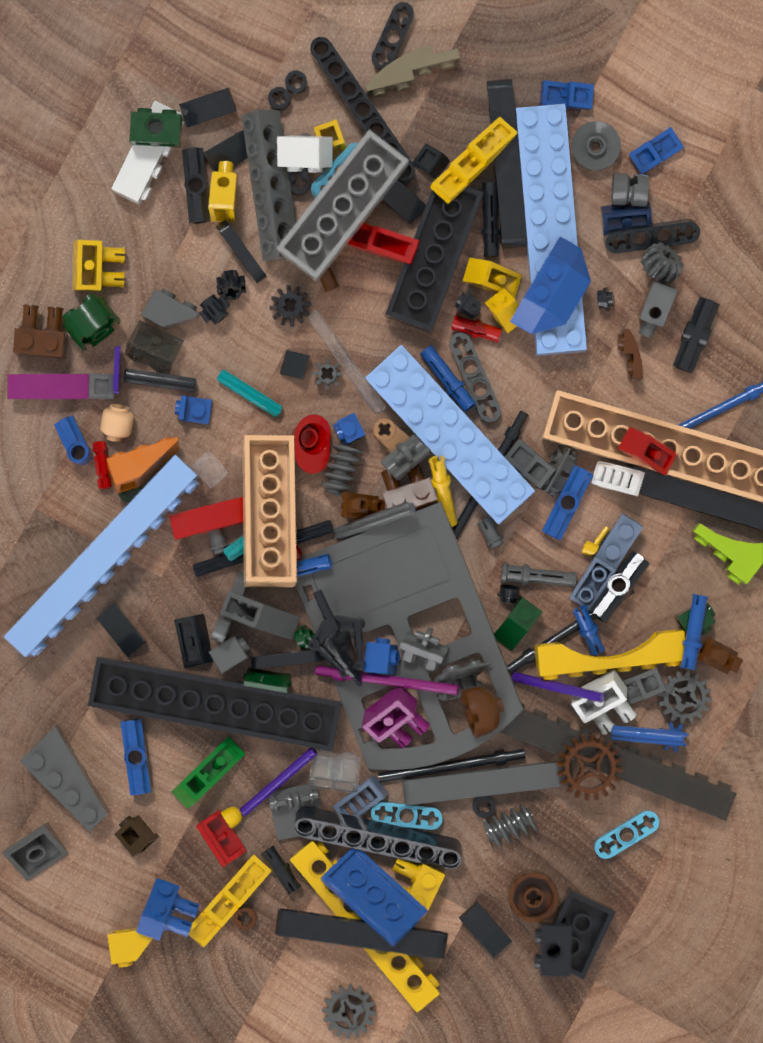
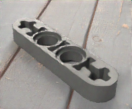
[449,333,501,423]

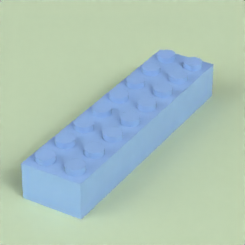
[365,345,536,525]

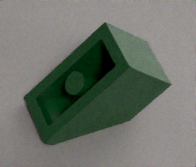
[494,597,542,651]

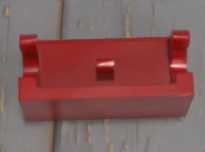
[196,809,247,867]

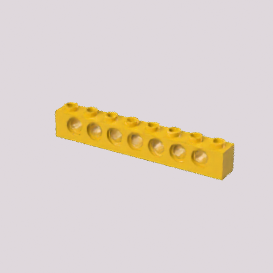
[290,840,440,1013]

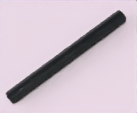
[193,520,334,577]

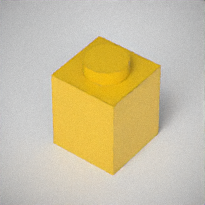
[485,288,519,333]

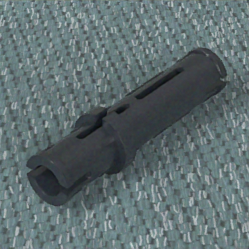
[481,182,500,257]

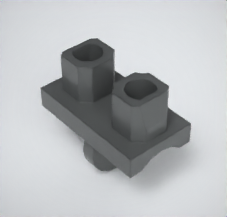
[381,434,431,481]
[399,627,449,671]

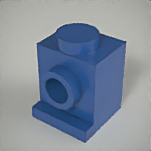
[333,413,366,446]

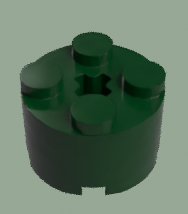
[63,293,121,351]

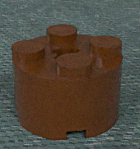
[507,870,559,923]

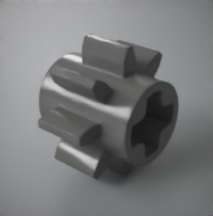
[312,359,343,390]

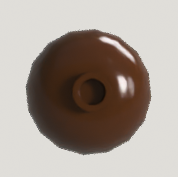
[461,687,504,738]

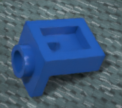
[175,395,212,424]

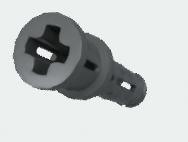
[501,562,576,588]

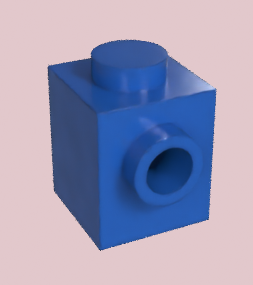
[364,638,400,675]

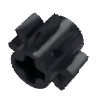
[216,270,246,300]
[199,294,229,325]

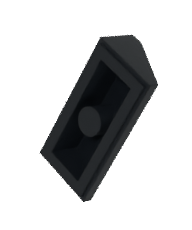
[204,130,248,172]
[97,603,147,657]
[174,614,214,668]

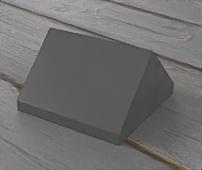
[2,822,68,881]

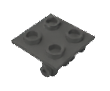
[435,660,492,701]
[269,782,322,841]

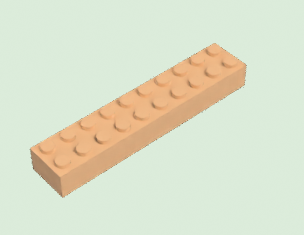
[541,390,763,504]

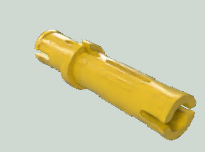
[429,456,457,527]

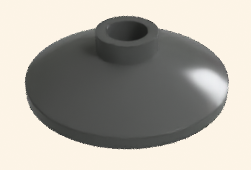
[572,121,621,170]

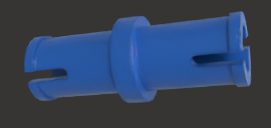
[572,605,605,656]

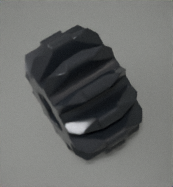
[269,285,311,327]

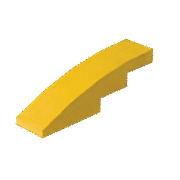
[430,117,518,204]
[188,854,272,948]

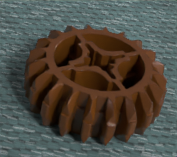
[556,733,623,801]

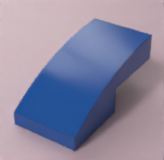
[540,80,594,110]
[629,127,685,174]

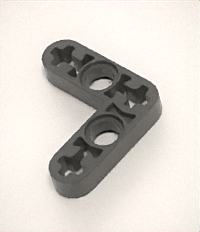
[211,571,247,643]

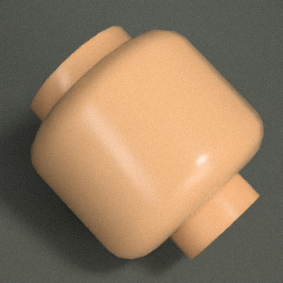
[100,404,134,442]

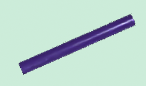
[512,672,605,703]
[239,747,318,817]

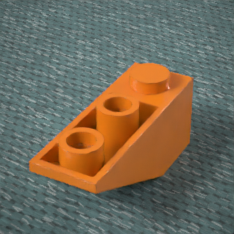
[107,437,179,494]

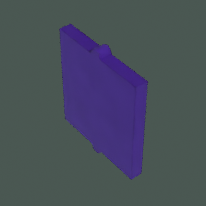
[113,346,122,394]

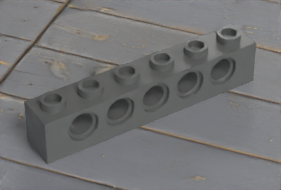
[241,110,296,261]

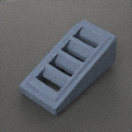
[332,775,388,817]

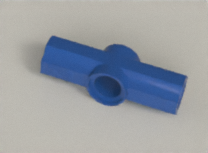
[542,465,594,541]
[120,718,152,795]

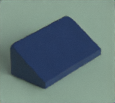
[601,202,652,236]

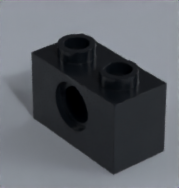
[534,922,572,977]

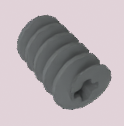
[320,444,364,497]
[483,804,538,848]

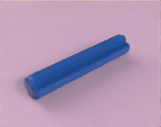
[611,725,685,746]

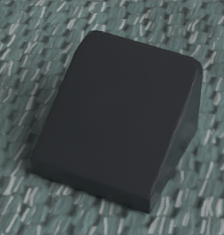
[413,144,450,180]
[280,350,310,380]

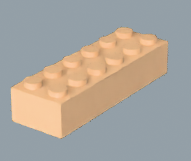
[242,435,296,587]

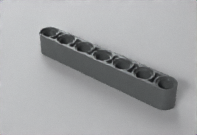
[402,760,573,805]

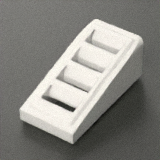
[591,461,645,496]

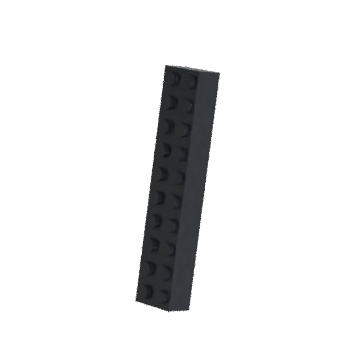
[88,656,342,751]

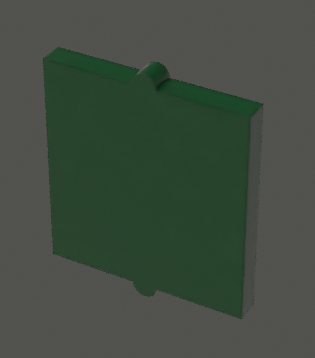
[243,667,291,693]

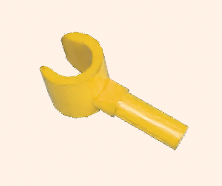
[582,526,610,556]

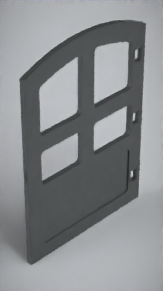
[296,502,523,770]

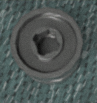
[611,173,649,207]

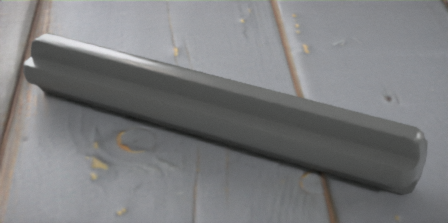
[334,502,416,540]

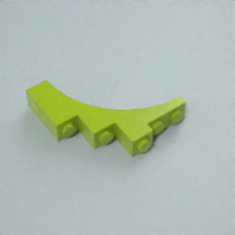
[691,523,763,585]

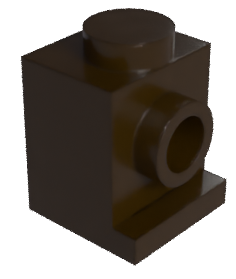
[114,815,159,857]

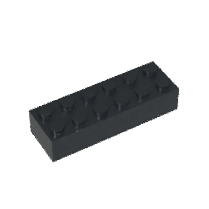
[385,175,484,334]

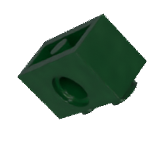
[129,108,183,148]

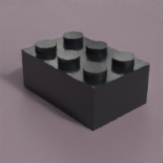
[537,887,615,980]

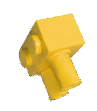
[72,240,125,292]
[392,858,445,920]

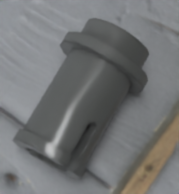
[477,517,504,550]
[208,529,229,556]

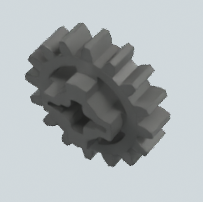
[657,670,712,724]
[322,983,376,1039]

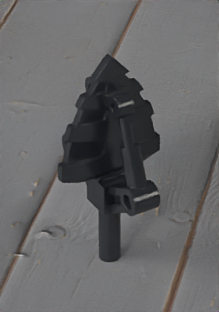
[308,589,366,687]

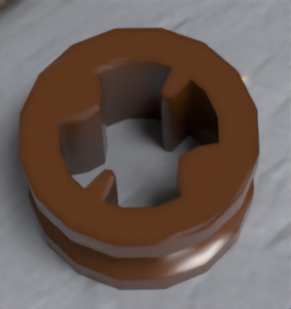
[234,906,257,930]

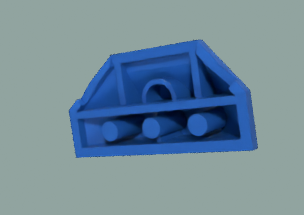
[510,236,591,334]

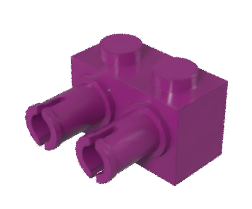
[362,687,430,748]

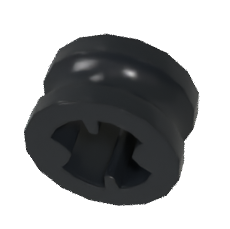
[285,70,307,94]
[268,87,290,111]
[472,796,495,818]

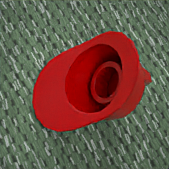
[292,414,331,474]

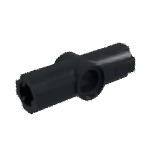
[182,147,211,224]
[672,297,720,373]
[589,551,650,624]

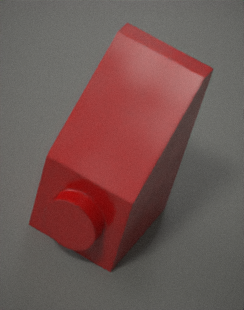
[618,427,677,476]

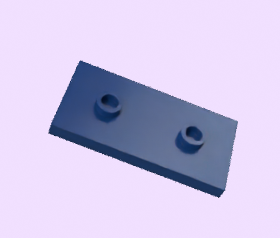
[321,848,428,947]

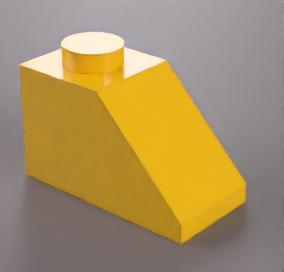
[463,258,522,298]
[107,927,153,967]

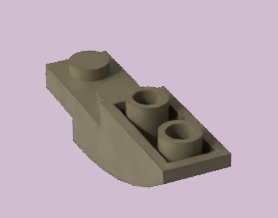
[366,45,460,98]

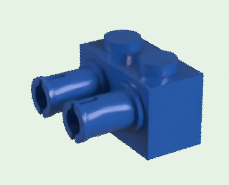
[136,878,200,941]

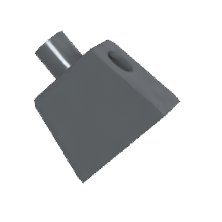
[638,280,678,338]

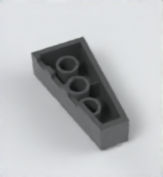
[20,725,110,832]

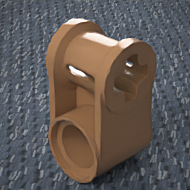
[372,418,410,453]

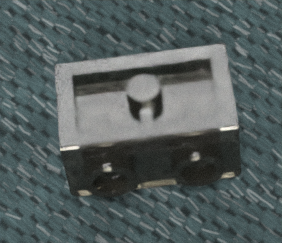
[125,320,184,374]

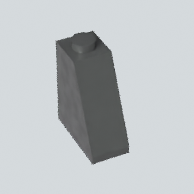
[220,591,300,640]

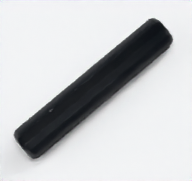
[124,368,197,393]

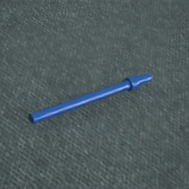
[678,382,763,429]

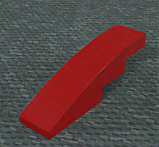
[169,497,243,540]

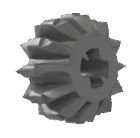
[640,242,684,285]

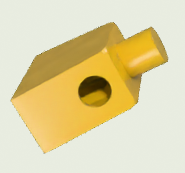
[209,161,238,223]

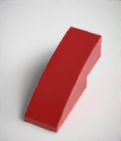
[347,223,420,264]

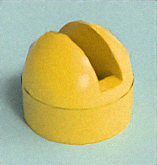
[221,807,242,829]

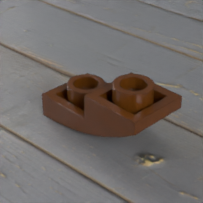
[617,329,643,380]

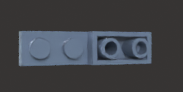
[569,512,643,610]

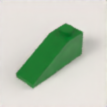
[171,736,245,809]

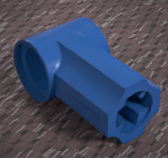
[54,415,93,465]

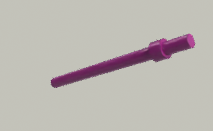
[315,665,459,695]

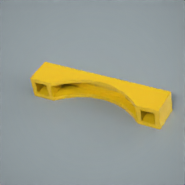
[534,629,685,680]

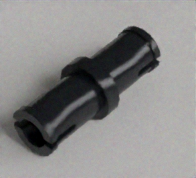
[261,845,301,895]

